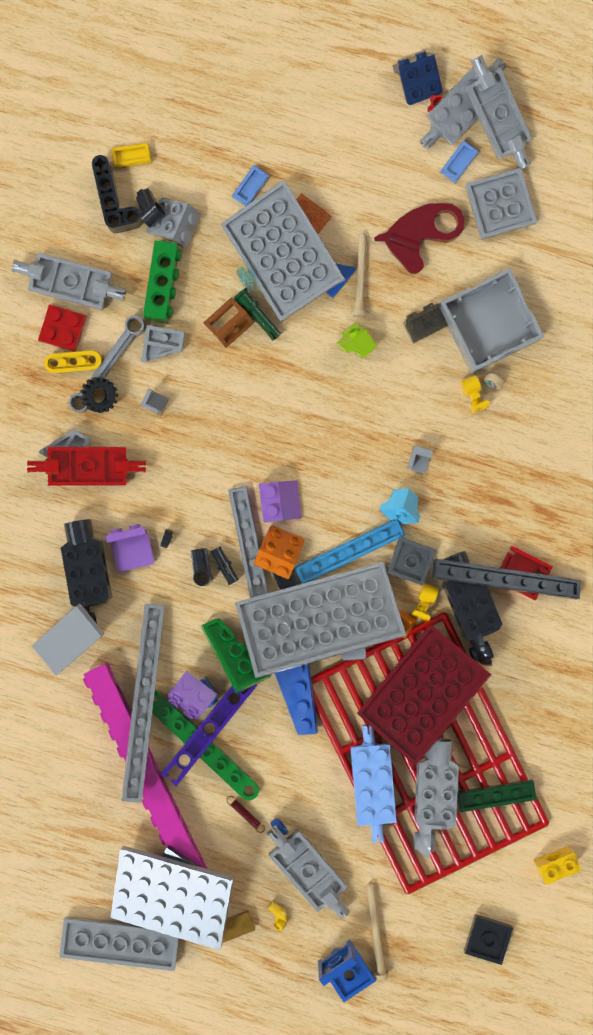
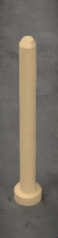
[367,884,389,981]

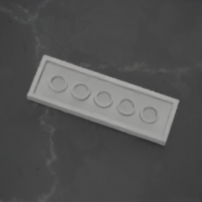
[59,916,179,971]

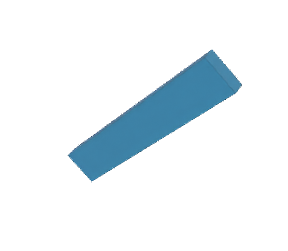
[294,519,405,584]

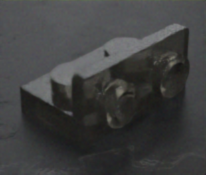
[403,303,448,344]

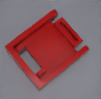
[500,546,553,601]

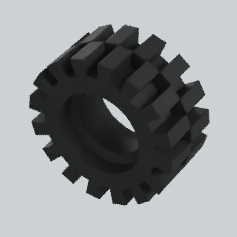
[80,377,118,413]

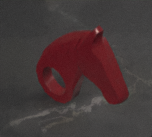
[374,203,465,274]

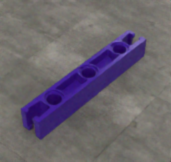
[161,685,257,786]

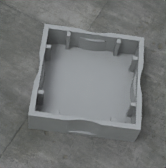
[438,268,544,374]

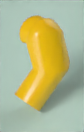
[267,901,287,931]

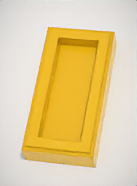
[111,143,152,169]

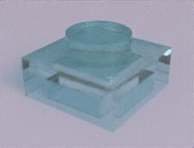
[236,266,254,290]

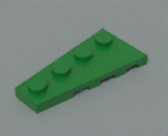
[201,618,272,694]

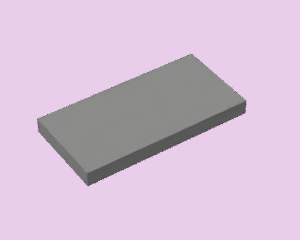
[32,604,104,675]

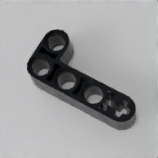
[92,155,143,233]

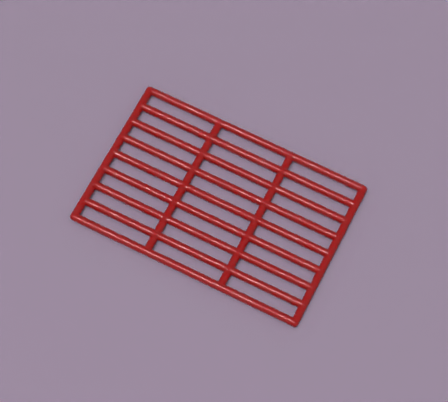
[311,612,549,895]

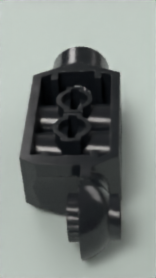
[61,519,113,624]
[442,551,503,666]

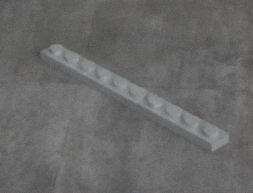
[121,604,164,803]

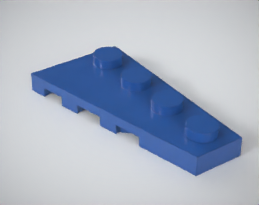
[275,664,318,735]

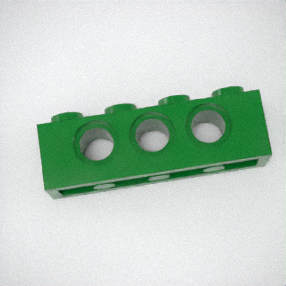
[143,240,182,323]

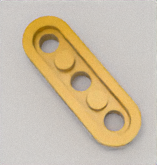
[44,350,102,373]

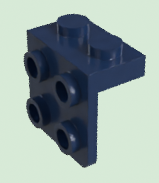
[392,50,443,105]

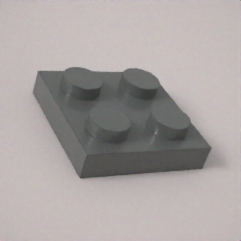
[386,537,436,586]

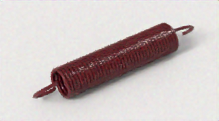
[227,796,265,833]

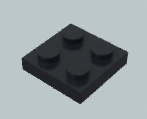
[464,914,513,965]

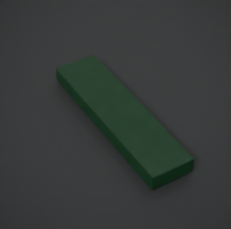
[457,779,537,812]

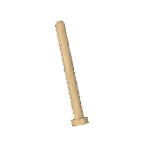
[352,233,366,318]

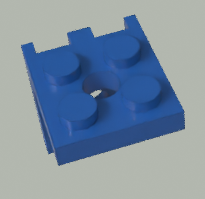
[318,940,376,1002]

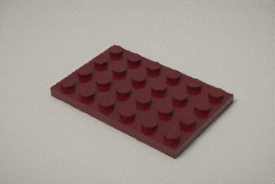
[356,624,492,766]

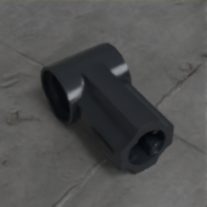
[136,188,166,228]
[190,548,213,586]

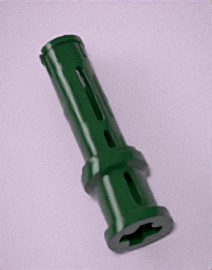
[234,288,282,341]

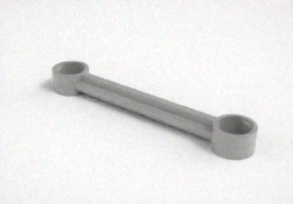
[69,315,145,413]

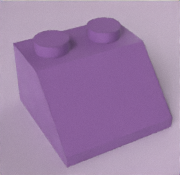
[259,480,302,523]

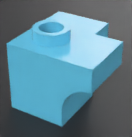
[380,488,420,524]

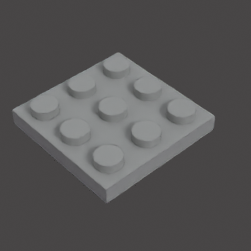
[465,168,537,240]

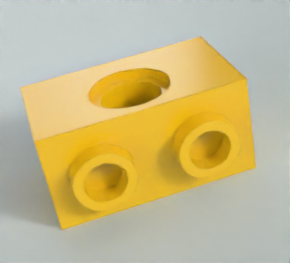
[533,846,582,885]

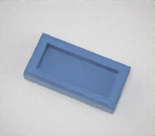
[440,140,479,184]
[232,165,270,207]

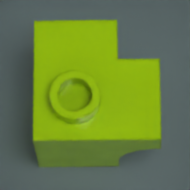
[336,323,377,359]

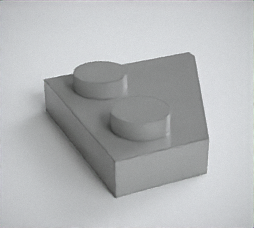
[141,325,186,362]

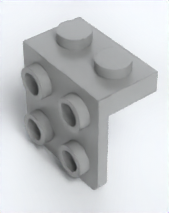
[147,198,201,249]

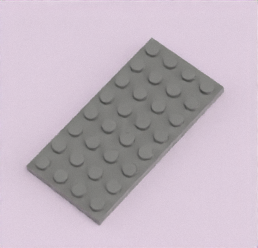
[235,562,406,678]

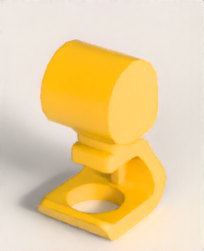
[460,375,490,414]
[411,582,439,621]

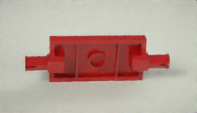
[27,447,146,486]

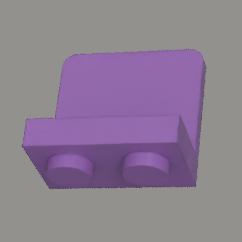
[106,524,154,572]
[167,671,217,719]

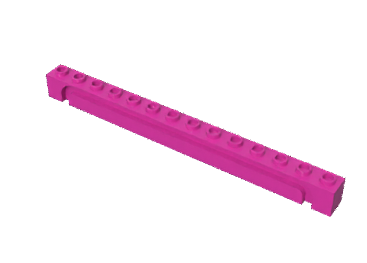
[83,662,208,869]

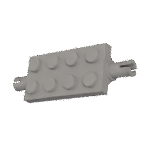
[465,55,532,169]
[420,58,506,150]
[11,253,127,311]
[267,826,350,920]

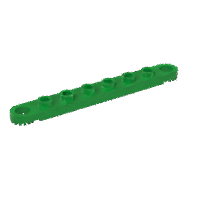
[152,689,259,801]

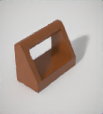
[203,298,254,348]

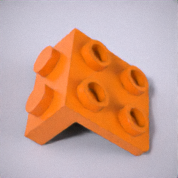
[254,525,305,579]

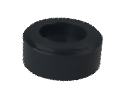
[160,529,173,549]

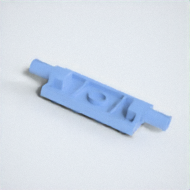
[350,724,397,843]

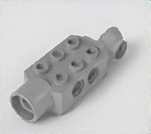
[414,738,459,858]

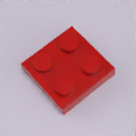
[38,304,87,352]

